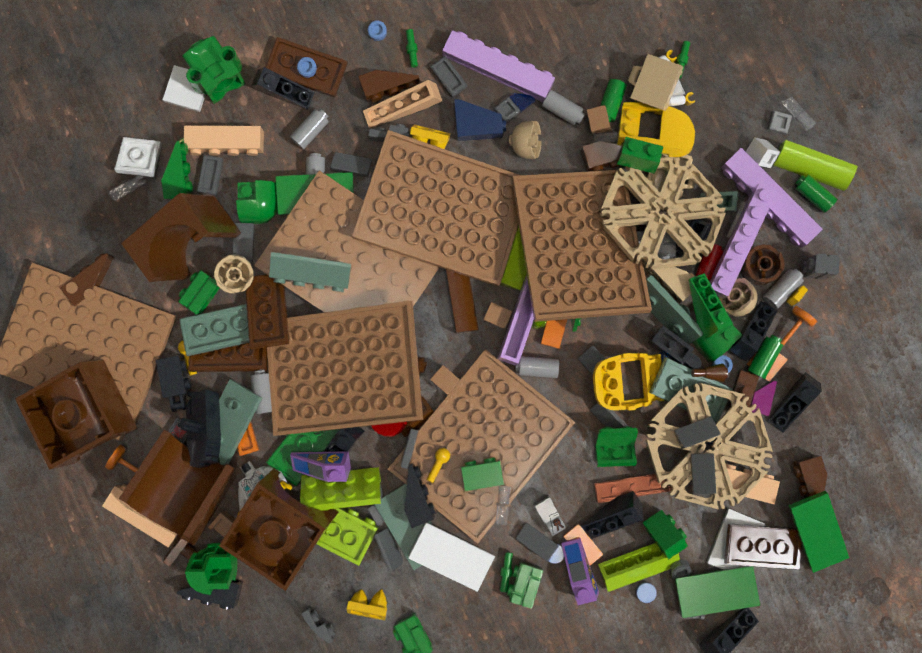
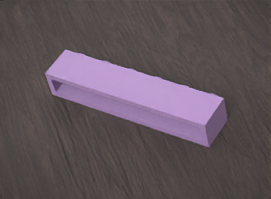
[443,31,555,102]
[721,148,823,248]
[709,183,777,299]
[497,274,534,365]

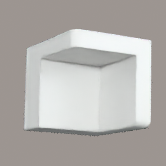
[746,137,780,168]

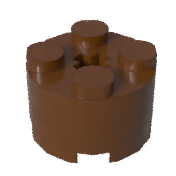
[741,244,784,285]

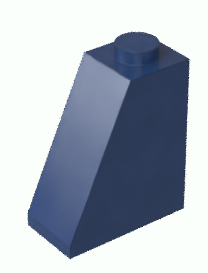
[454,99,506,141]

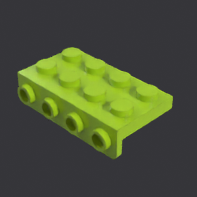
[300,467,381,510]
[317,508,379,566]

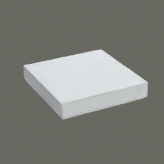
[163,65,205,112]
[115,137,162,177]

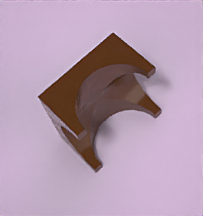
[219,468,339,591]

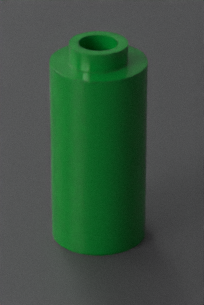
[600,79,627,122]
[795,174,838,213]
[748,335,784,379]

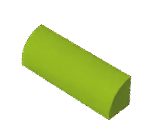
[773,140,858,191]
[500,225,527,290]
[598,543,680,592]

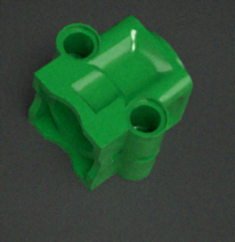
[183,36,245,104]

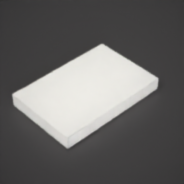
[706,508,765,570]

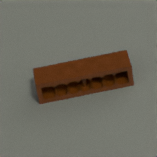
[446,269,479,334]

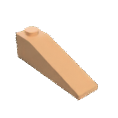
[363,80,442,129]

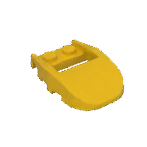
[617,102,695,157]
[593,353,664,411]

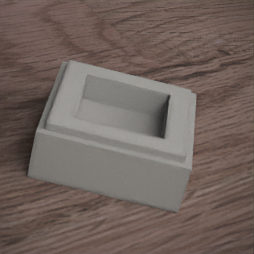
[768,111,792,135]

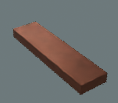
[594,471,672,503]

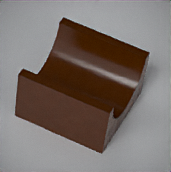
[121,193,241,282]
[15,360,138,470]
[119,430,236,545]

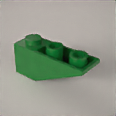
[161,138,193,199]
[688,273,733,340]

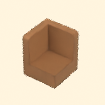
[587,105,612,136]
[483,302,513,329]
[430,365,460,395]
[208,511,235,537]

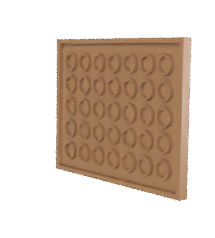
[352,130,521,287]
[254,170,439,313]
[512,170,652,322]
[0,263,176,424]
[267,301,423,436]
[388,349,575,544]

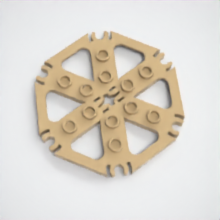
[600,157,726,269]
[646,383,773,509]

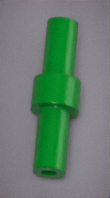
[406,29,418,68]
[676,41,690,79]
[500,552,513,593]

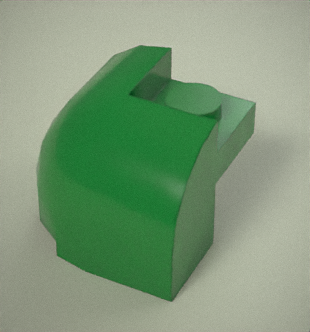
[236,180,278,224]
[692,322,742,363]
[185,543,237,595]

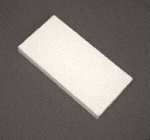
[408,523,495,592]

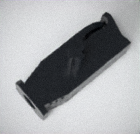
[178,389,221,468]

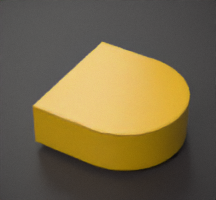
[786,285,808,306]

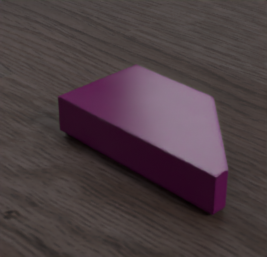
[750,381,777,416]

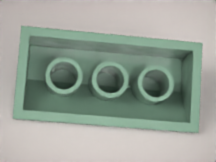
[269,252,351,292]

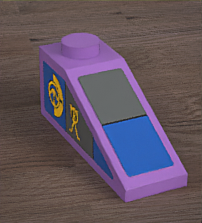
[290,452,351,482]
[561,538,599,605]

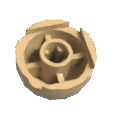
[509,121,541,159]
[214,254,253,293]
[718,278,757,317]

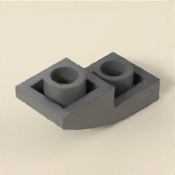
[369,124,410,142]
[233,222,254,263]
[301,606,336,644]

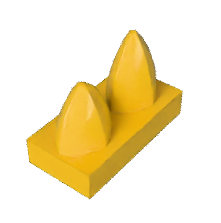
[410,124,451,149]
[347,589,387,621]

